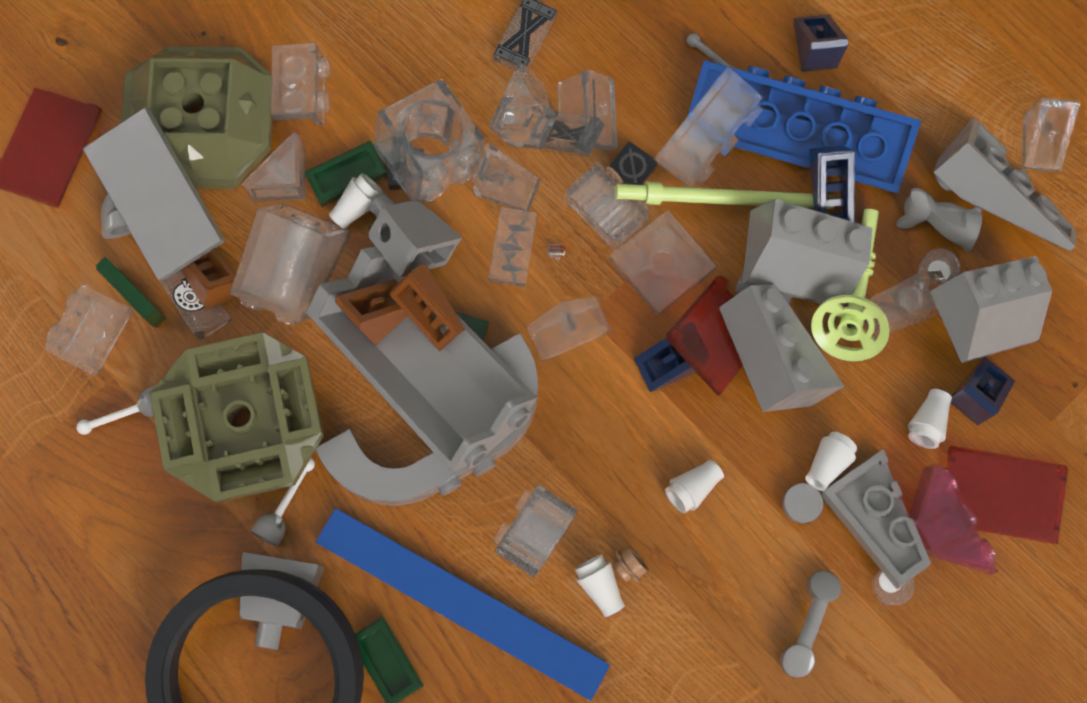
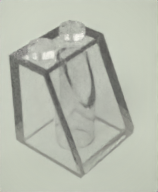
[230,203,352,325]

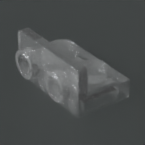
[271,43,330,125]
[44,283,133,377]

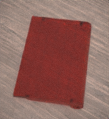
[0,88,102,208]
[666,276,743,396]
[940,446,1068,544]

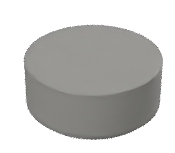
[782,483,823,524]

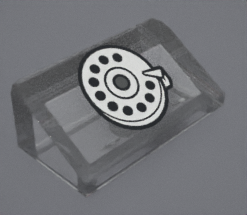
[159,270,232,340]

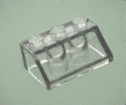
[654,66,763,187]

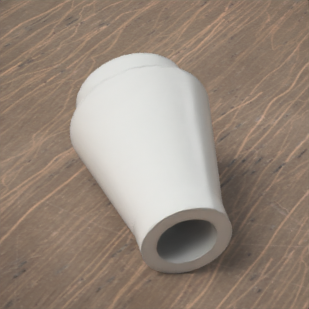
[329,173,384,229]
[907,389,952,449]
[805,432,857,491]
[665,459,724,514]
[574,554,625,617]

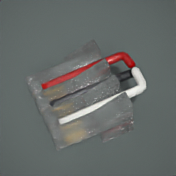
[547,243,565,259]

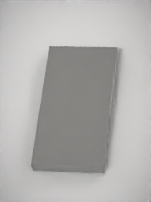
[83,108,226,280]

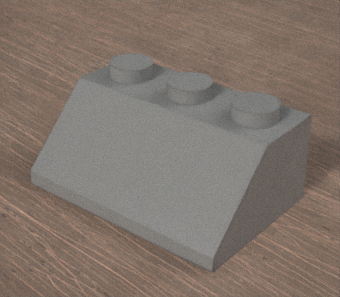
[742,199,873,307]
[930,256,1052,363]

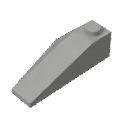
[934,117,1077,251]

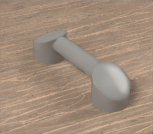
[779,570,841,678]

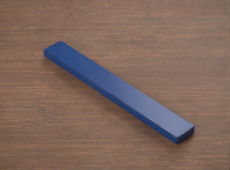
[315,508,610,701]

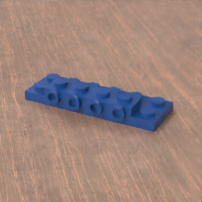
[683,60,921,193]

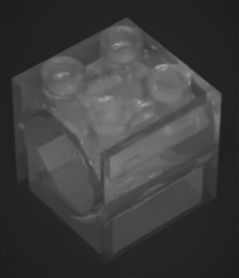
[374,79,484,202]

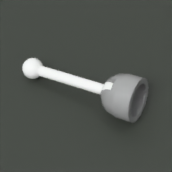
[76,385,156,435]
[250,458,315,547]

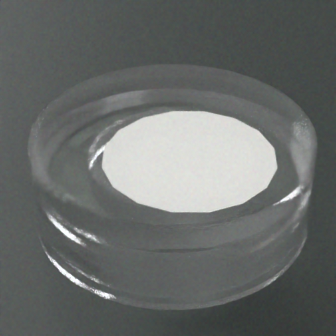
[919,248,960,288]
[872,570,915,606]

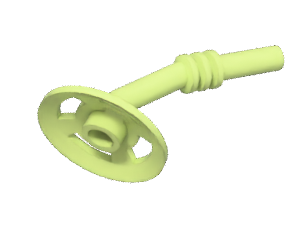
[811,209,890,361]

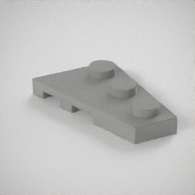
[821,449,931,589]

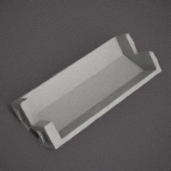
[306,246,538,473]

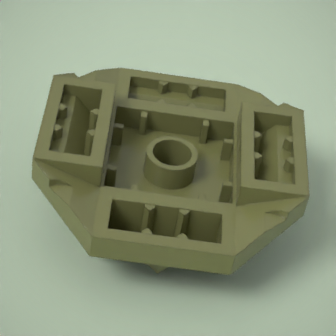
[121,46,275,190]
[150,332,324,503]

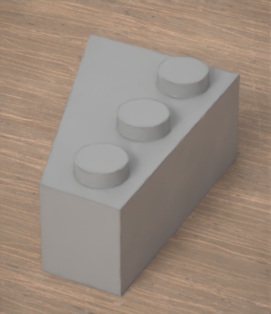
[719,285,845,412]

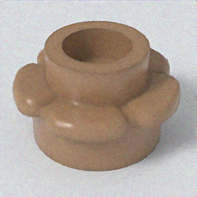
[613,546,649,583]

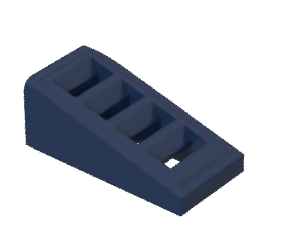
[810,146,855,222]

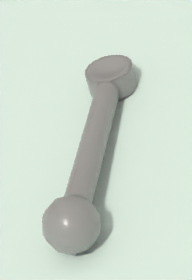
[686,33,747,72]

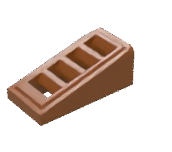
[181,248,240,309]
[388,263,465,352]

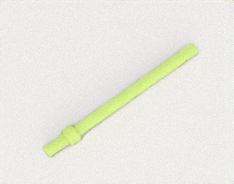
[614,181,834,210]

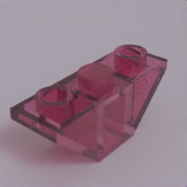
[909,464,998,575]

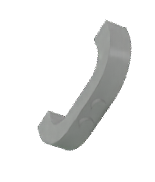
[316,333,538,506]

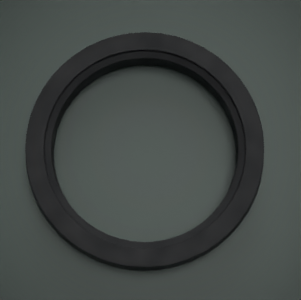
[145,569,364,703]

